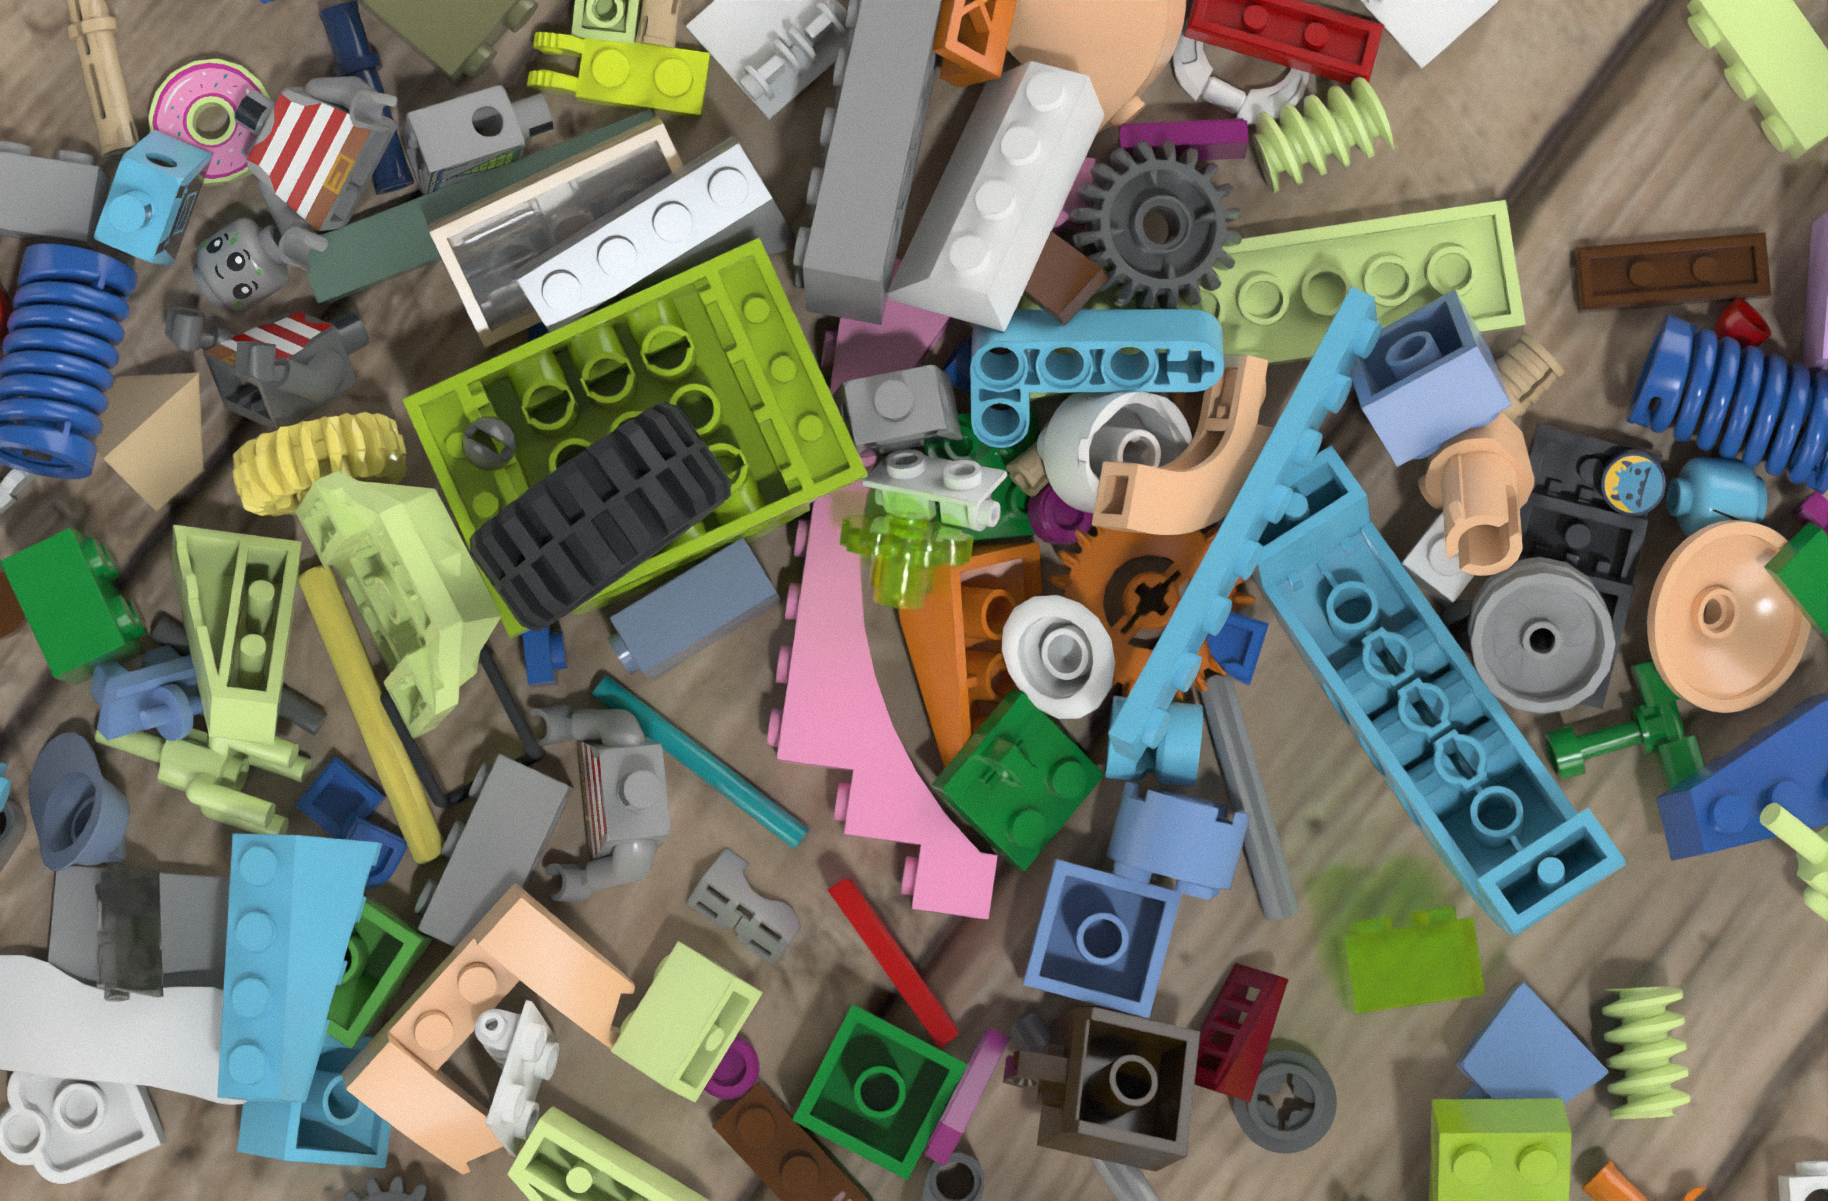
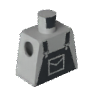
[832,365,962,459]

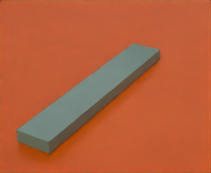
[306,109,670,306]

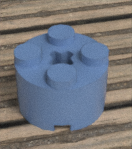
[1106,781,1251,900]

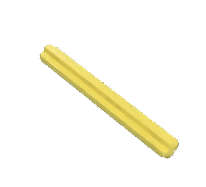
[298,565,445,864]

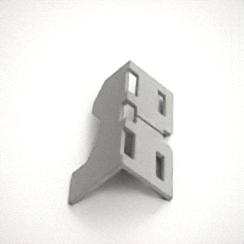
[686,847,802,966]

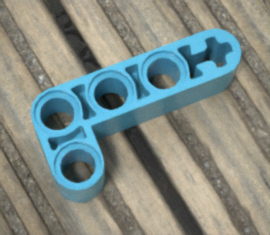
[970,309,1224,448]

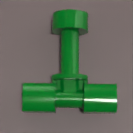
[1544,659,1705,789]

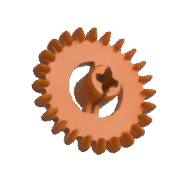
[1048,525,1256,703]

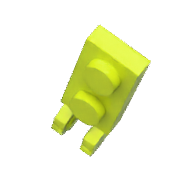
[527,32,711,119]

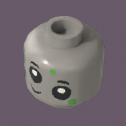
[193,217,288,312]

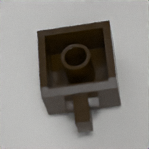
[1003,1007,1200,1172]

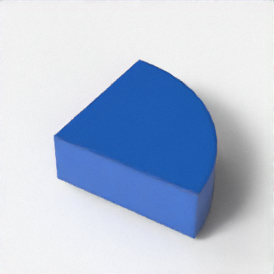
[1205,611,1269,686]

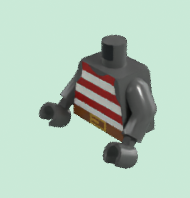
[165,307,369,431]

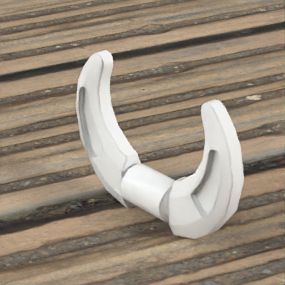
[1172,18,1309,127]

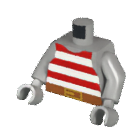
[235,76,399,272]
[530,704,671,902]

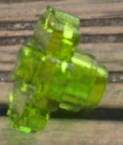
[840,511,974,609]

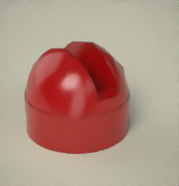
[1714,298,1772,350]

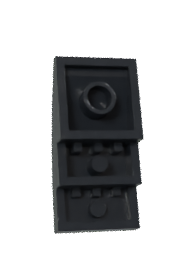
[1517,422,1663,709]

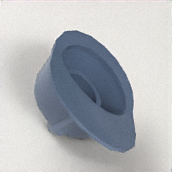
[28,732,130,871]

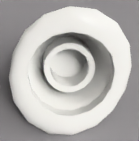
[1002,595,1115,719]

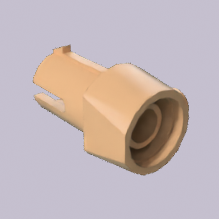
[1418,412,1534,576]

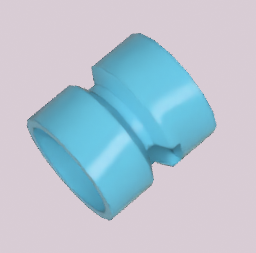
[1105,696,1203,787]

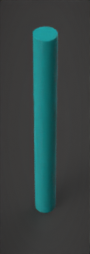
[592,675,810,850]

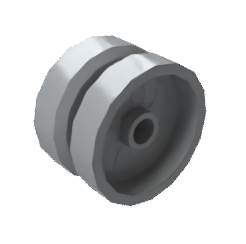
[1467,557,1616,714]

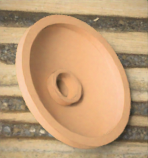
[1647,520,1811,713]

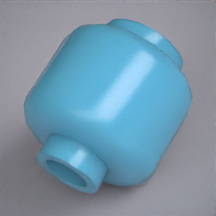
[1666,457,1767,537]

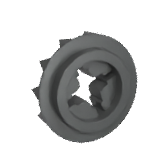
[1234,1050,1337,1154]

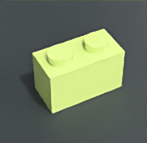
[611,941,763,1102]

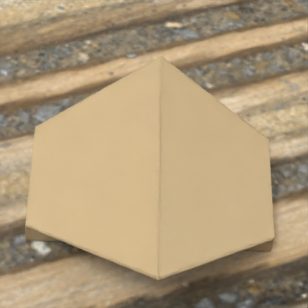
[90,372,205,513]

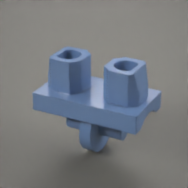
[90,645,203,741]

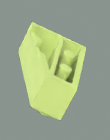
[171,525,302,745]

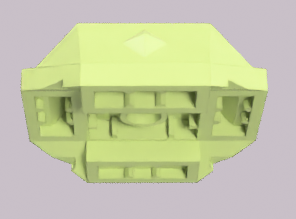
[295,471,502,739]

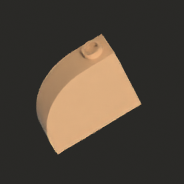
[1007,0,1186,135]

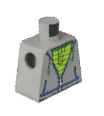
[401,85,554,196]

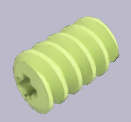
[1252,77,1394,194]
[1602,986,1691,1119]

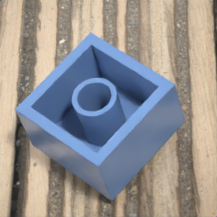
[1350,289,1512,467]
[1021,859,1182,1018]

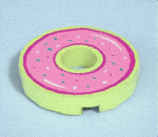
[148,58,270,187]

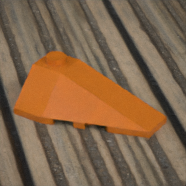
[895,541,1043,814]

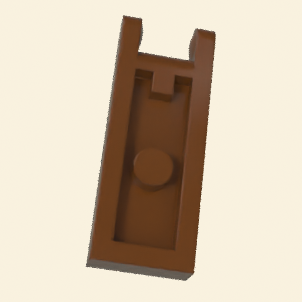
[712,1081,871,1201]

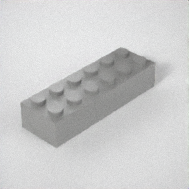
[793,0,943,325]

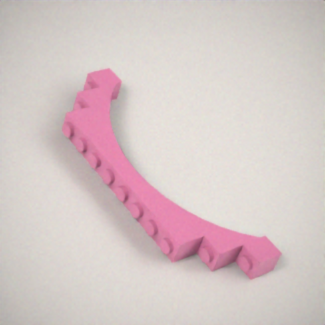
[767,157,1095,920]

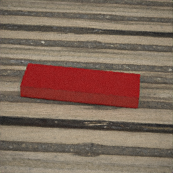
[1184,0,1384,85]
[827,877,959,1048]

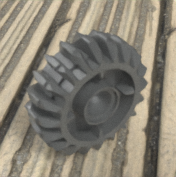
[1069,140,1243,309]

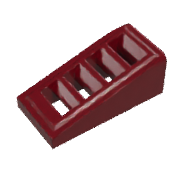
[1194,963,1288,1102]

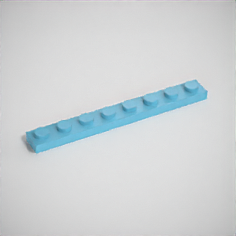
[1108,286,1382,763]

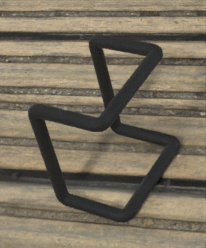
[380,644,545,808]

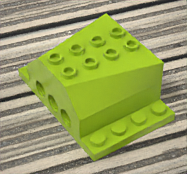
[402,237,868,639]

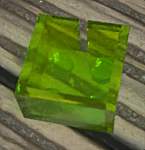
[1333,906,1485,1014]

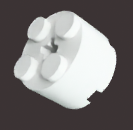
[1037,392,1192,514]

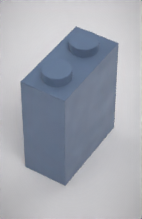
[607,537,781,681]

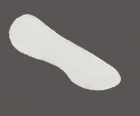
[0,955,247,1105]

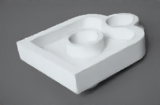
[0,1072,168,1184]

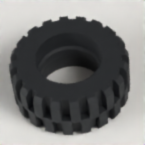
[470,401,731,632]

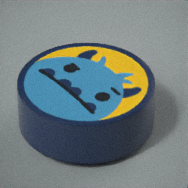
[1600,449,1666,516]

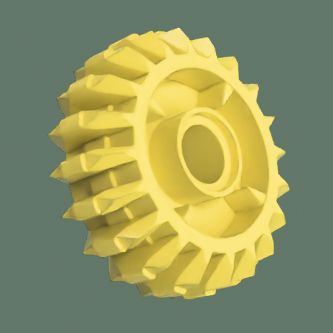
[233,412,407,517]

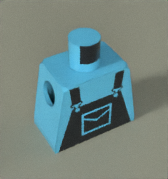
[94,130,213,266]

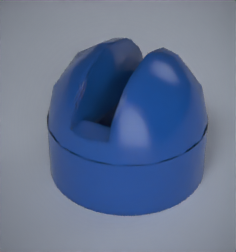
[941,335,972,392]

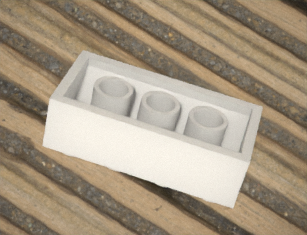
[887,61,1105,332]

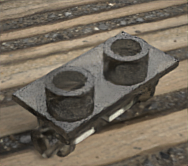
[94,862,164,1002]

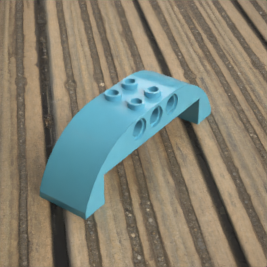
[1223,445,1626,937]

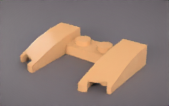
[342,883,635,1175]

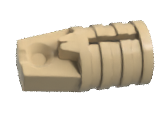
[1495,333,1565,422]

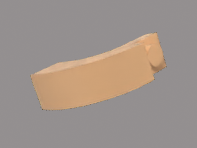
[1092,354,1274,535]

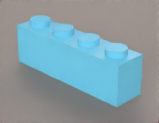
[217,834,382,1103]

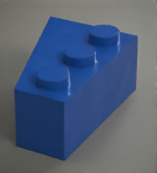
[1656,692,1828,861]

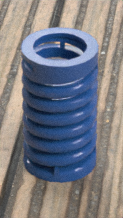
[0,244,138,479]
[1626,314,1828,494]

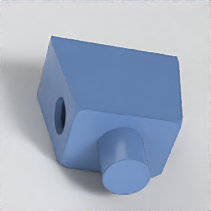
[1455,982,1609,1104]

